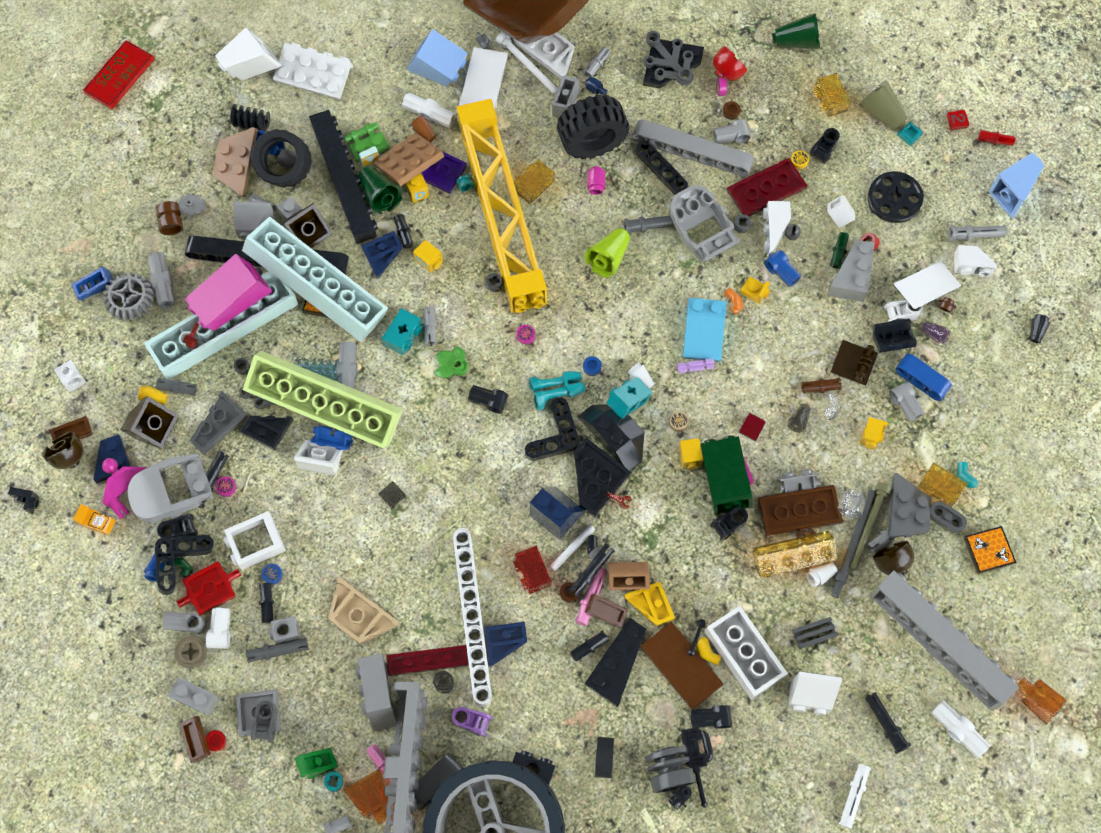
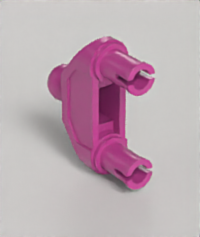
[102,458,148,520]

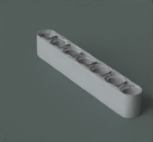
[631,119,754,176]

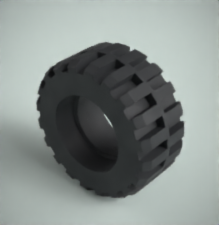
[557,95,629,159]

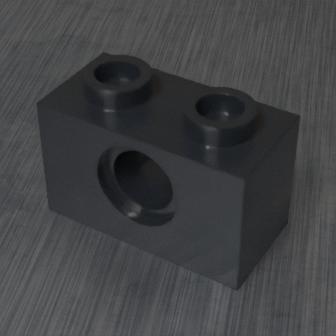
[513,750,555,786]

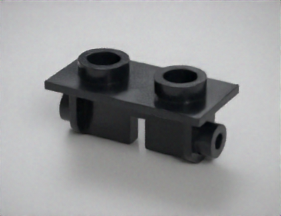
[668,786,692,811]

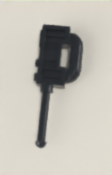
[681,727,713,808]

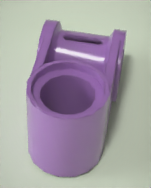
[452,707,493,737]

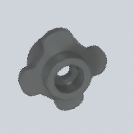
[475,32,492,49]

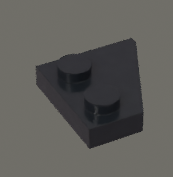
[240,416,294,451]

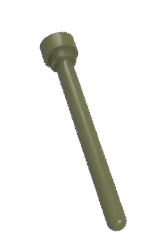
[850,482,892,571]

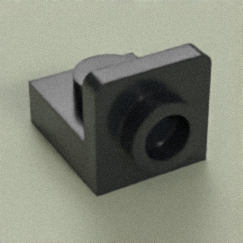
[8,487,39,514]

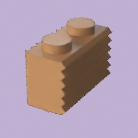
[608,562,650,591]

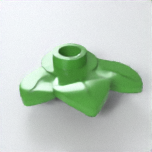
[434,346,468,378]

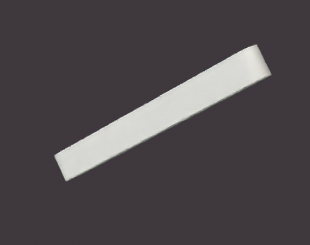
[453,528,492,707]

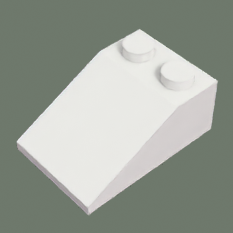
[788,672,842,715]

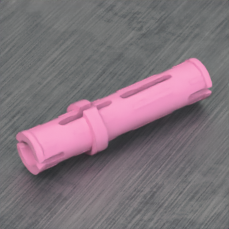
[575,567,607,626]

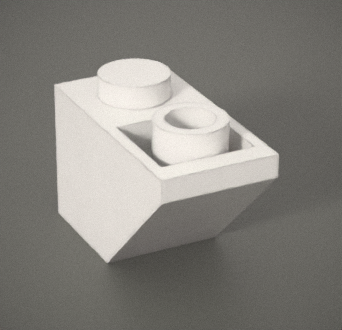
[954,245,997,277]

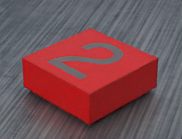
[946,109,970,130]

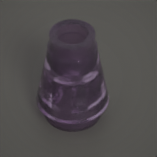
[921,322,951,344]

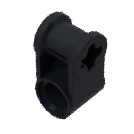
[809,128,840,164]
[710,507,748,542]
[157,514,198,538]

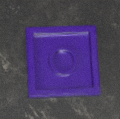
[421,151,467,194]

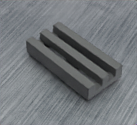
[792,617,838,649]

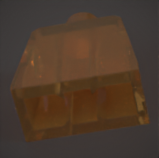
[1017,677,1067,725]
[343,769,389,824]

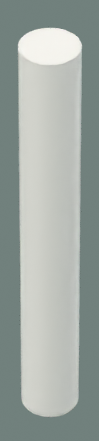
[549,525,595,572]

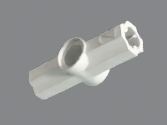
[402,93,456,128]
[931,700,991,759]

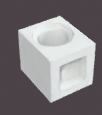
[54,360,87,392]

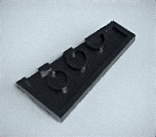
[584,618,646,708]

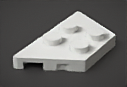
[513,32,574,79]

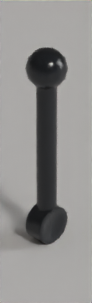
[688,619,706,656]

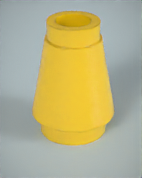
[138,385,168,405]

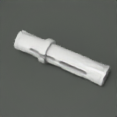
[839,764,871,829]

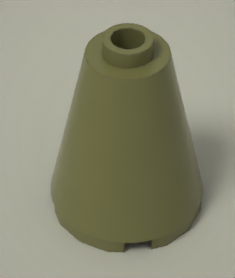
[859,80,908,130]

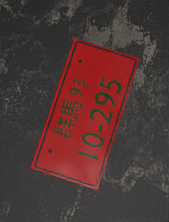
[82,40,155,110]

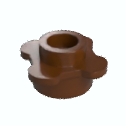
[938,297,957,313]

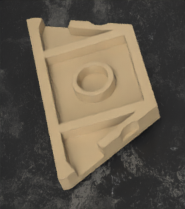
[328,577,400,644]

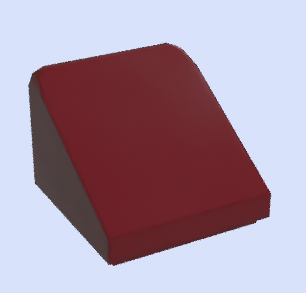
[739,413,766,442]

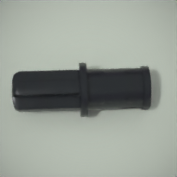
[393,214,413,249]
[258,583,275,624]
[570,630,609,661]

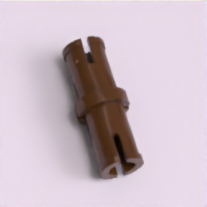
[801,378,842,394]

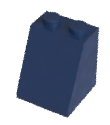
[529,486,585,540]

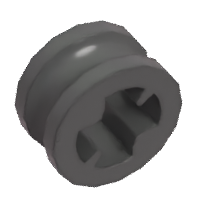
[734,214,751,233]
[486,273,503,292]

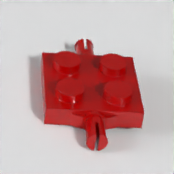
[176,561,242,616]

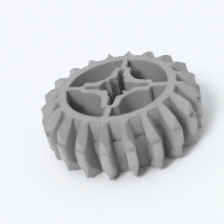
[103,272,155,322]

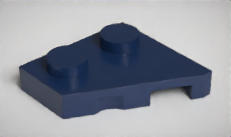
[361,231,403,278]
[93,434,131,484]
[485,622,527,666]

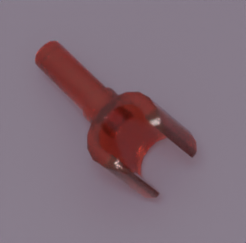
[184,323,199,349]
[606,492,632,509]

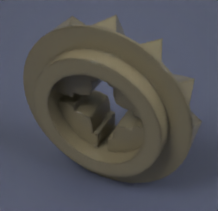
[175,636,208,669]

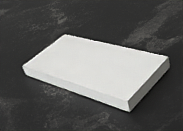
[459,47,508,109]

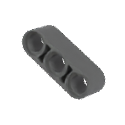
[414,753,463,811]

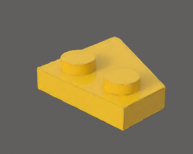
[624,582,675,627]

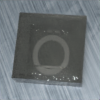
[378,481,406,509]

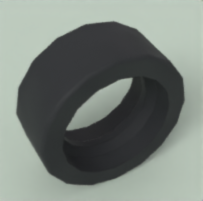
[595,737,614,778]

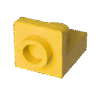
[740,276,771,304]

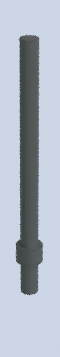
[831,490,876,598]

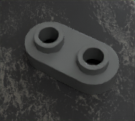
[930,501,967,533]

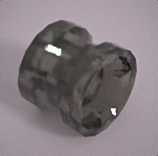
[433,671,454,694]

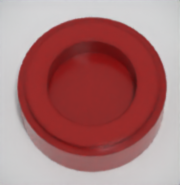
[206,730,227,752]

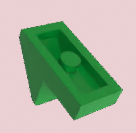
[294,747,338,779]

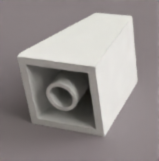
[215,28,281,81]

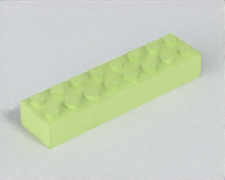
[243,351,403,449]

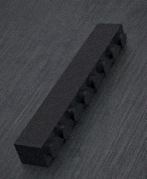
[309,110,378,244]

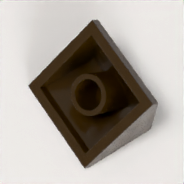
[283,203,333,248]

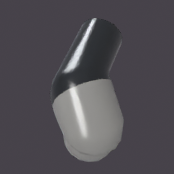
[587,535,600,560]

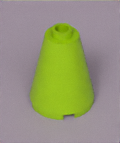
[584,228,630,278]

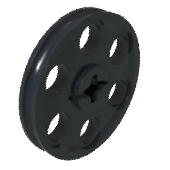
[868,171,924,223]

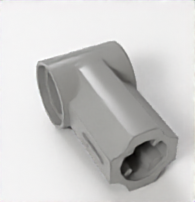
[713,119,751,144]
[889,382,925,422]
[162,612,206,634]

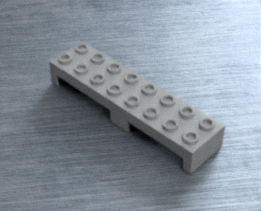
[383,682,427,833]

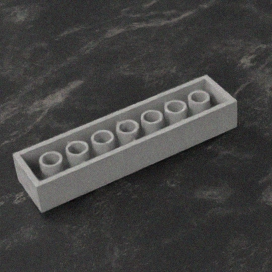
[870,571,1019,711]

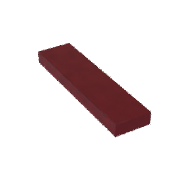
[386,645,469,676]

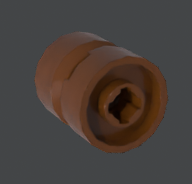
[156,201,183,235]

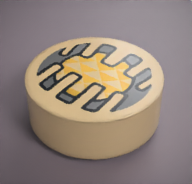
[669,411,689,432]

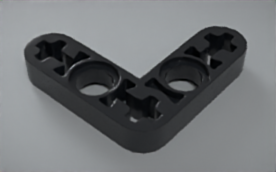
[525,397,579,461]
[155,535,214,595]

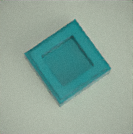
[897,121,924,146]

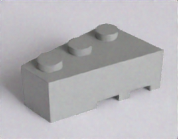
[827,240,875,302]
[356,653,397,732]

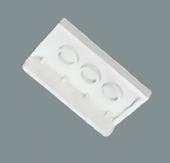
[273,43,353,100]

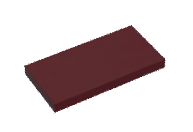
[726,158,808,217]

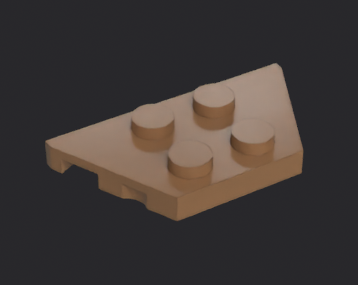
[212,128,258,197]

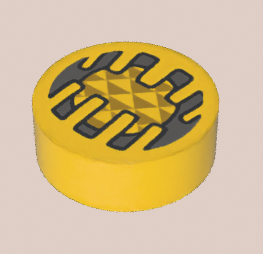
[791,150,809,169]

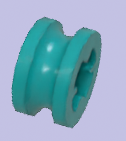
[456,175,474,192]
[324,771,343,792]

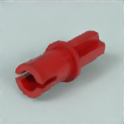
[978,130,1016,146]

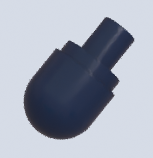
[585,77,608,96]

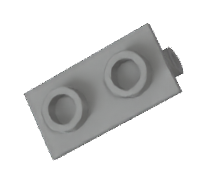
[777,469,819,493]

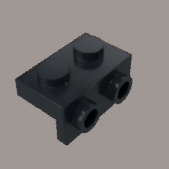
[873,318,917,353]

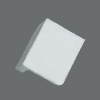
[827,195,855,228]

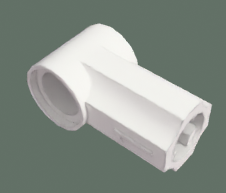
[206,608,231,649]

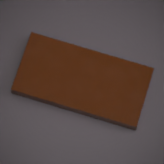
[757,485,843,536]
[640,621,724,710]

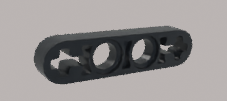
[636,141,688,195]

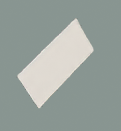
[894,261,961,309]

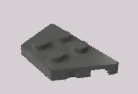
[887,473,931,540]

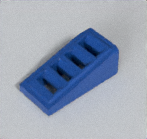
[72,266,114,300]

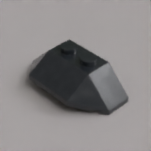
[578,404,645,471]

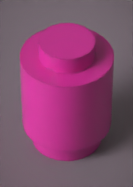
[587,166,605,195]

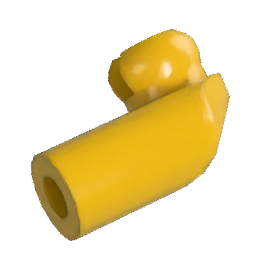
[697,637,721,665]

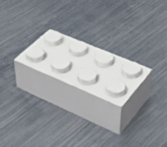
[704,606,788,700]

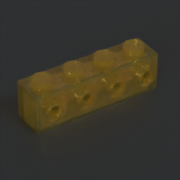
[752,531,837,578]

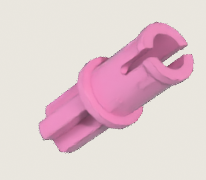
[366,744,390,783]

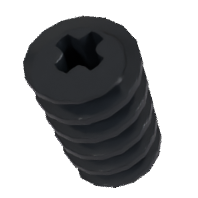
[230,104,270,132]

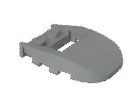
[670,185,741,264]
[128,454,214,522]

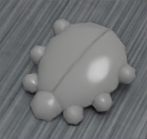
[179,193,206,216]

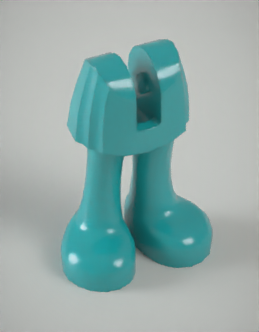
[528,371,586,411]

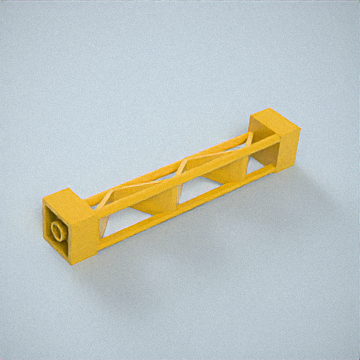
[456,99,547,313]

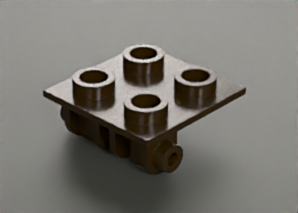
[830,340,878,386]

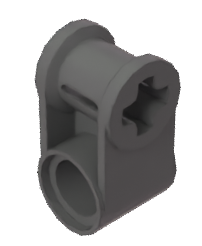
[251,701,278,743]

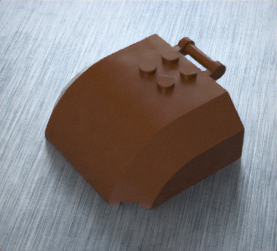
[463,0,589,43]

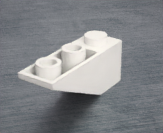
[763,201,791,257]

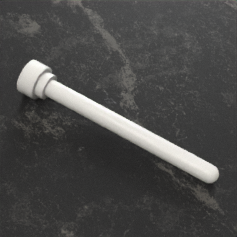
[496,32,558,93]

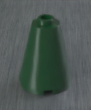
[772,13,820,49]
[359,166,403,214]

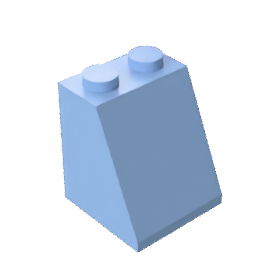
[407,29,468,86]
[989,152,1044,218]

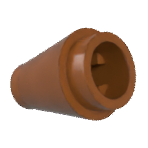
[411,116,436,142]

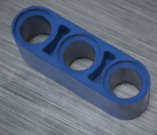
[895,354,952,401]

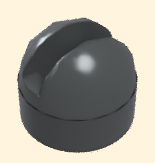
[785,224,801,240]

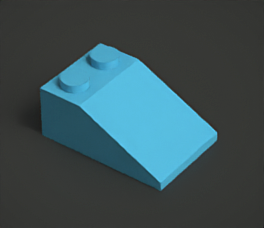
[683,298,726,362]

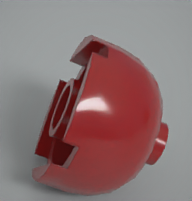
[713,46,747,81]

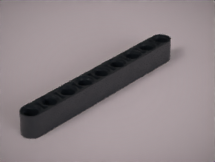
[185,236,349,275]

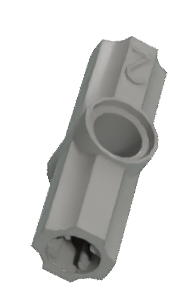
[148,252,175,308]
[336,342,358,389]

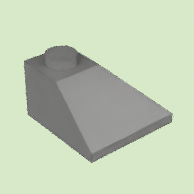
[233,202,277,240]

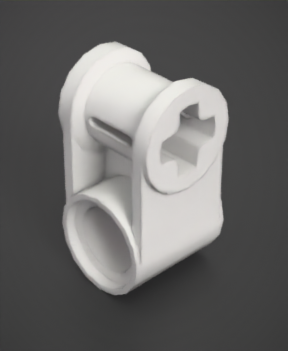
[884,300,923,322]

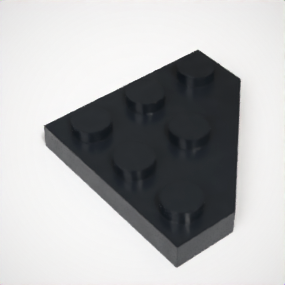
[643,39,704,89]
[574,438,632,518]

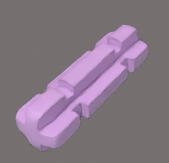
[677,358,714,373]

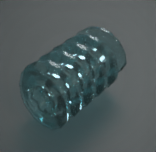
[297,359,338,381]

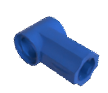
[764,250,801,287]

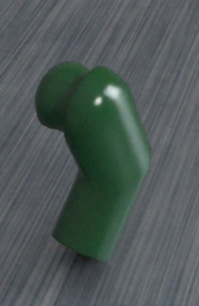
[166,556,193,578]

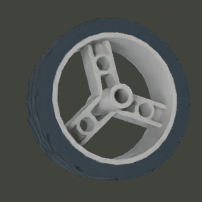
[423,761,565,833]

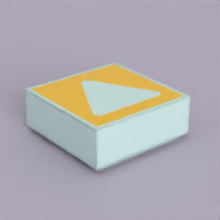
[359,147,379,167]

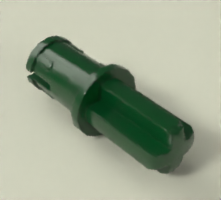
[829,232,849,269]

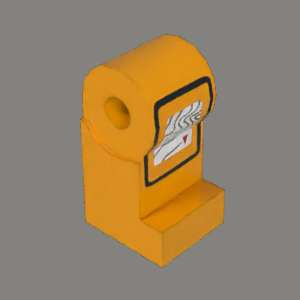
[73,504,116,535]

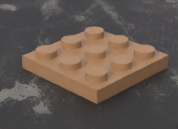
[373,133,444,187]

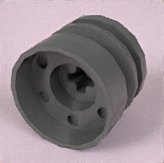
[644,746,696,793]

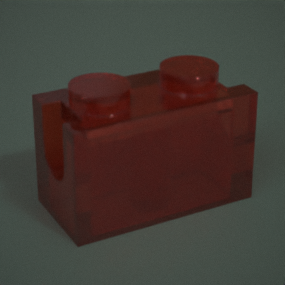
[512,545,552,594]

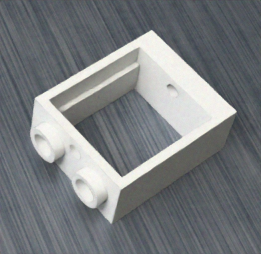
[224,511,286,570]

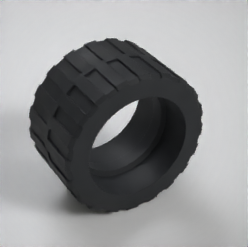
[251,129,312,187]

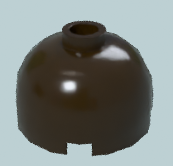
[42,432,84,470]
[873,540,914,576]

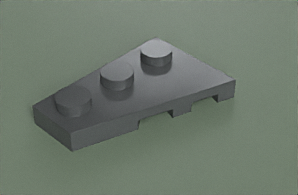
[190,390,247,455]

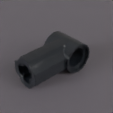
[468,385,509,414]
[690,705,733,729]

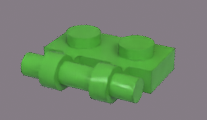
[344,122,389,163]

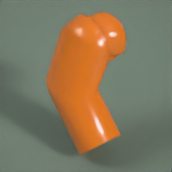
[724,288,743,314]

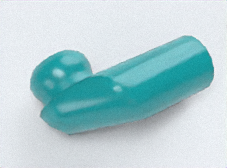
[957,462,978,488]

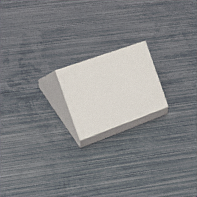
[294,440,343,476]

